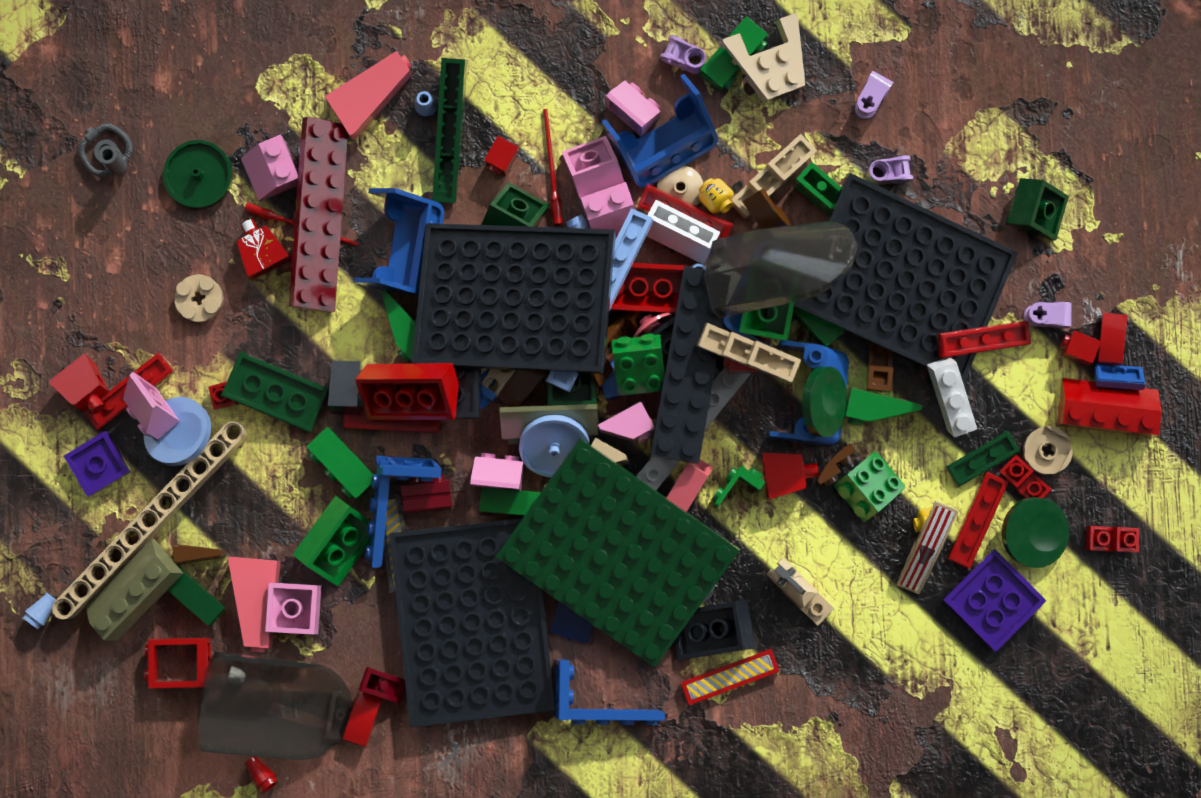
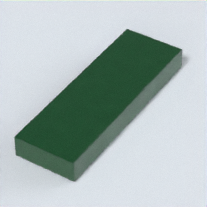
[945,431,1020,488]

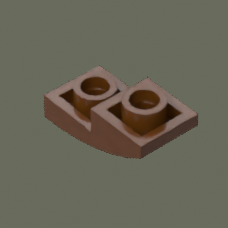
[742,188,792,239]
[816,443,856,487]

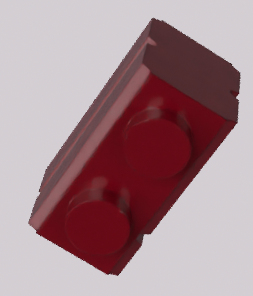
[401,475,453,514]

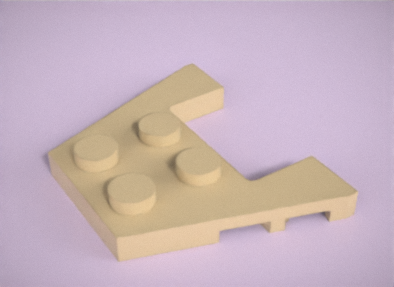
[718,13,805,102]

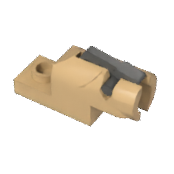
[766,558,834,626]

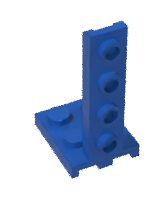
[365,456,441,568]
[554,659,665,725]

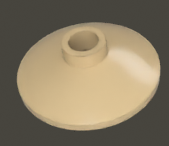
[657,166,703,206]

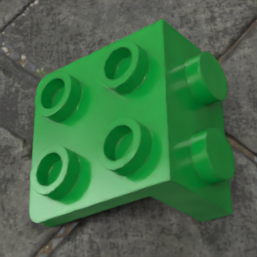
[612,334,665,396]
[833,452,905,522]
[711,466,765,509]

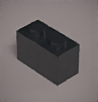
[328,361,364,415]

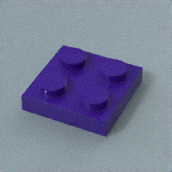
[64,431,131,497]

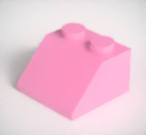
[606,81,661,137]
[241,134,298,202]
[562,136,624,198]
[581,182,635,240]
[123,372,179,440]
[598,402,655,443]
[470,453,524,491]
[265,583,321,634]

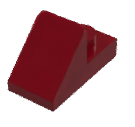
[358,667,406,704]

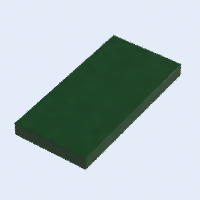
[221,351,329,433]

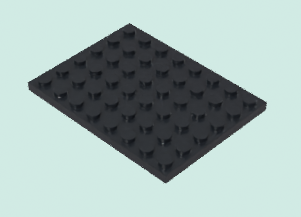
[794,173,1018,383]
[412,223,616,374]
[389,518,556,728]

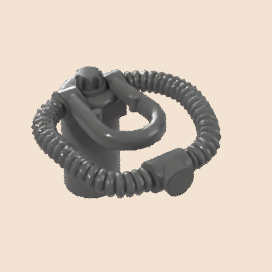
[77,123,133,177]

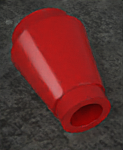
[244,756,278,793]

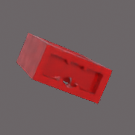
[144,638,211,688]

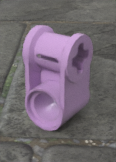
[660,35,706,74]
[855,71,894,119]
[866,156,914,185]
[1023,302,1071,328]

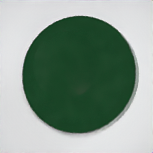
[163,140,233,209]
[802,366,847,437]
[1001,497,1069,568]

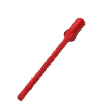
[543,109,563,225]
[244,202,359,247]

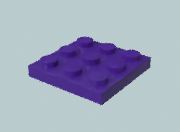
[943,549,1047,652]

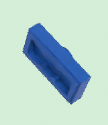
[1093,364,1145,390]

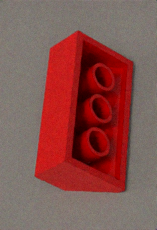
[610,263,685,313]
[355,363,459,420]
[1057,378,1162,437]

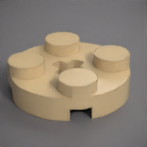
[175,274,224,323]
[1023,426,1073,475]

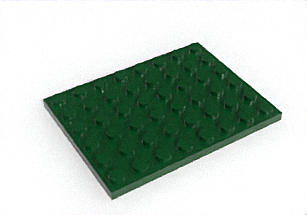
[496,438,740,667]

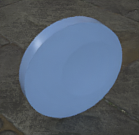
[144,397,211,466]

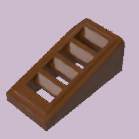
[172,544,227,564]

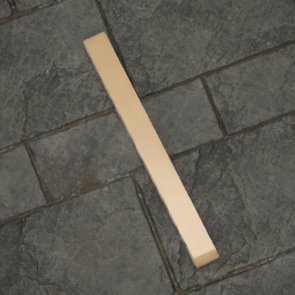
[52,422,247,619]

